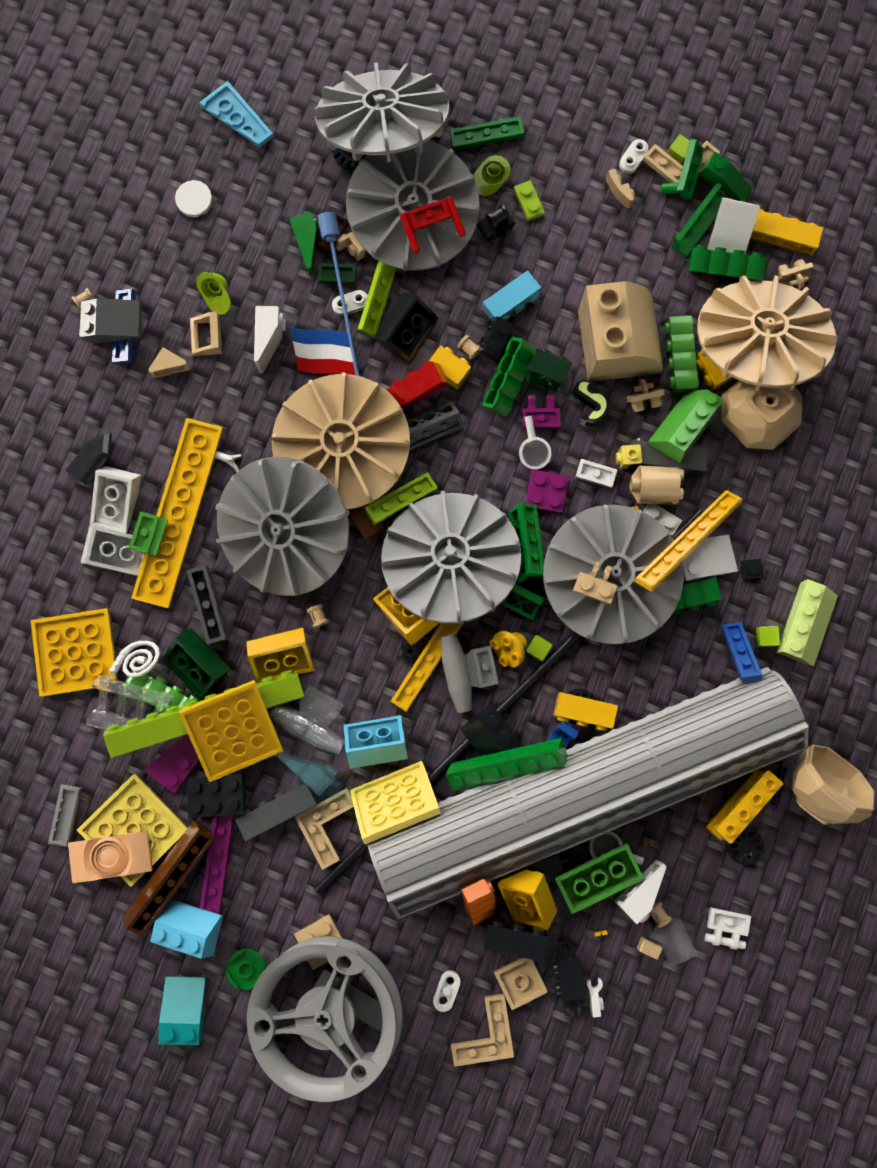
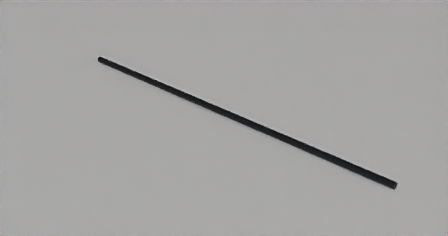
[314,509,703,895]

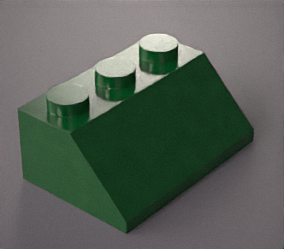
[162,628,230,700]

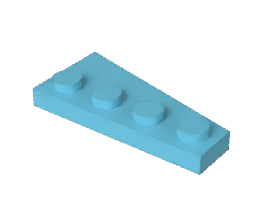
[199,81,274,148]

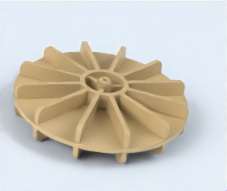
[697,276,838,391]
[271,373,410,510]

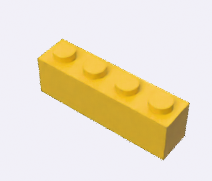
[750,208,823,255]

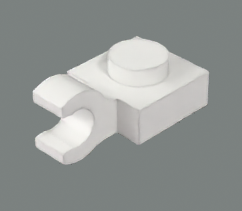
[586,978,604,1017]

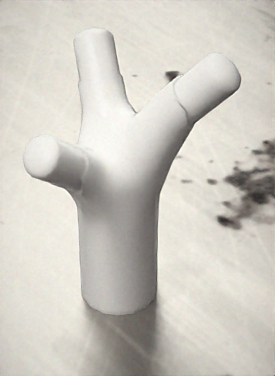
[215,451,241,472]

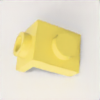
[616,444,642,470]

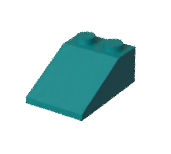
[158,976,206,1045]

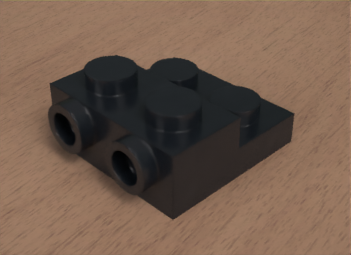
[477,316,525,364]

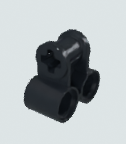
[477,204,516,242]

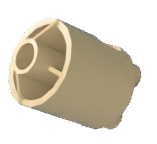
[630,466,684,505]

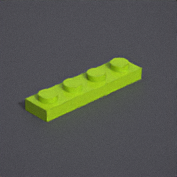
[358,261,396,338]
[364,472,438,525]

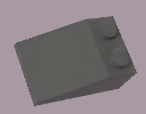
[80,299,142,344]

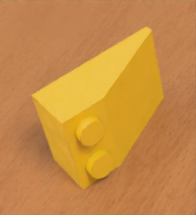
[373,587,439,646]

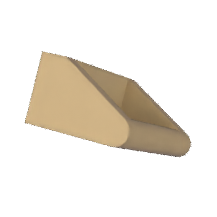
[190,312,222,356]

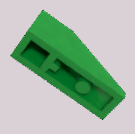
[698,152,753,202]
[289,212,319,276]

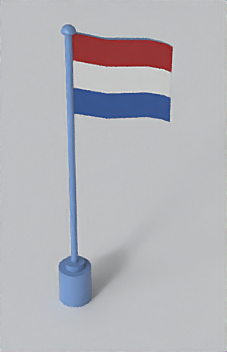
[290,212,361,377]

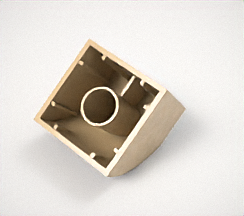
[578,281,663,382]

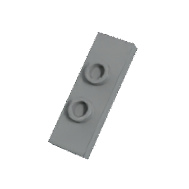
[48,784,82,847]

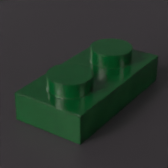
[318,263,356,285]

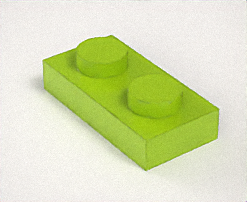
[513,180,545,222]

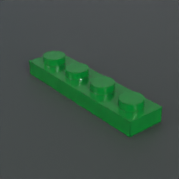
[449,116,524,150]

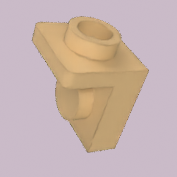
[336,232,365,261]

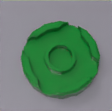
[226,949,266,990]

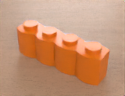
[461,878,497,926]

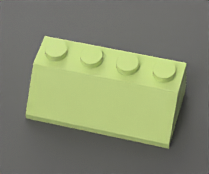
[776,579,838,667]

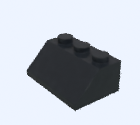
[373,292,439,363]
[460,705,524,756]

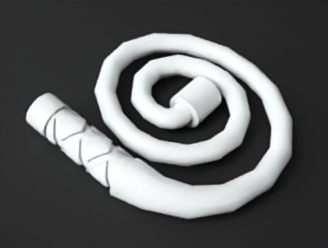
[108,641,160,678]

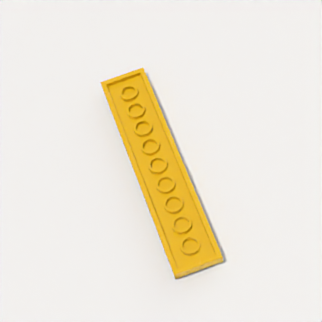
[131,418,224,609]

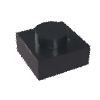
[740,558,764,581]

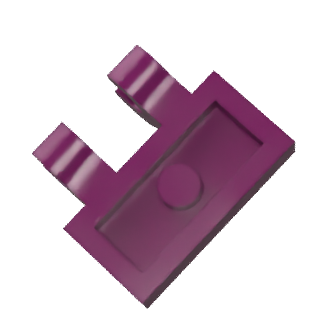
[522,395,561,429]

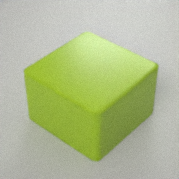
[668,134,690,163]
[756,626,780,647]
[526,635,552,662]

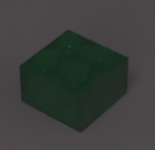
[526,349,572,394]

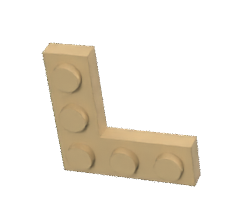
[643,140,720,183]
[295,788,354,870]
[451,993,514,1067]

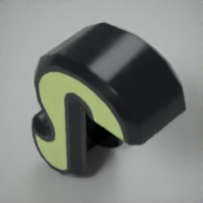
[573,379,610,427]

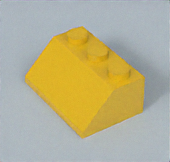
[247,628,314,683]
[498,870,557,930]

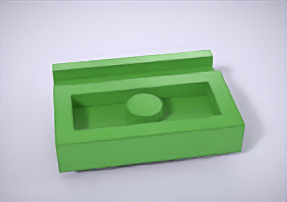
[129,511,168,557]

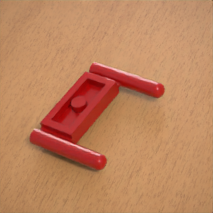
[399,196,466,253]

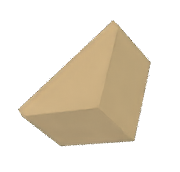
[149,347,190,378]

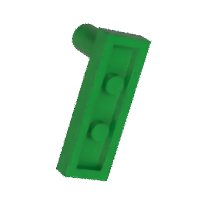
[661,139,705,200]

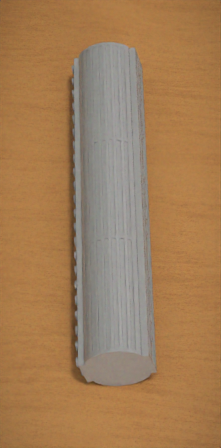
[367,667,809,919]

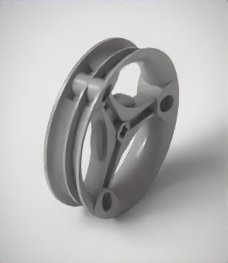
[247,937,403,1102]

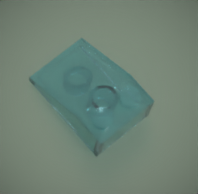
[276,752,339,797]

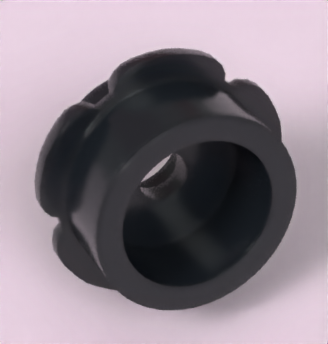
[401,643,420,661]

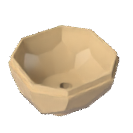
[721,380,802,450]
[792,744,874,825]

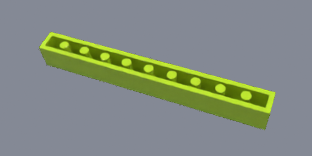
[103,670,304,758]

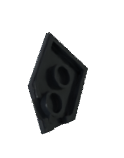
[65,433,112,485]

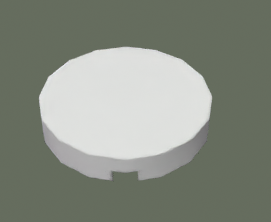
[175,180,213,218]

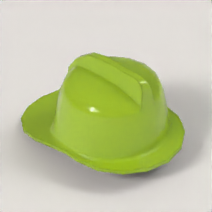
[473,155,511,196]
[196,272,231,315]

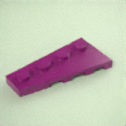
[143,734,200,793]

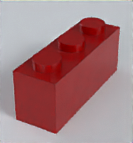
[386,361,449,411]

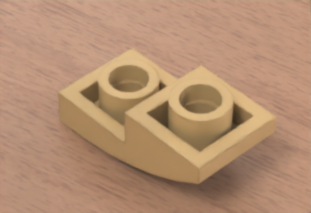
[606,169,635,209]

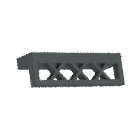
[407,402,464,451]

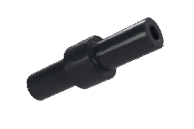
[770,766,787,806]

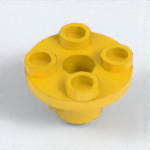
[490,631,527,667]

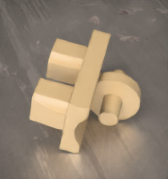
[777,259,814,290]
[626,379,665,412]

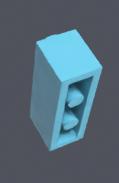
[482,270,541,321]

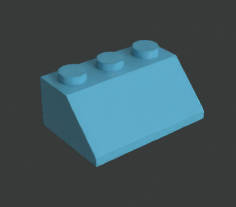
[344,715,408,769]
[150,900,223,959]

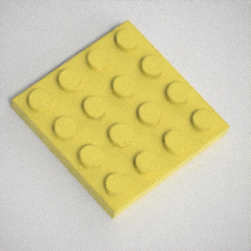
[350,761,441,844]
[77,773,188,887]

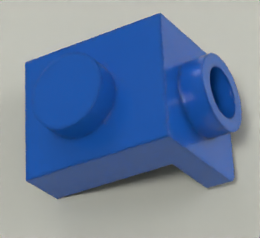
[547,722,579,748]

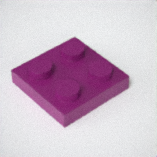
[525,469,569,514]

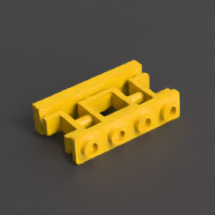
[705,770,783,843]

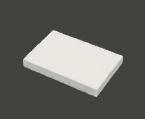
[708,197,760,255]

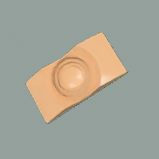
[68,830,153,883]

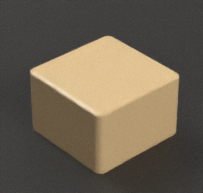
[637,936,663,960]

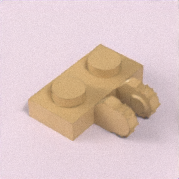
[573,561,618,605]

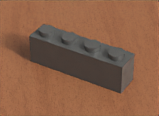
[629,438,708,475]
[187,565,230,646]
[235,781,319,841]
[314,965,383,1032]

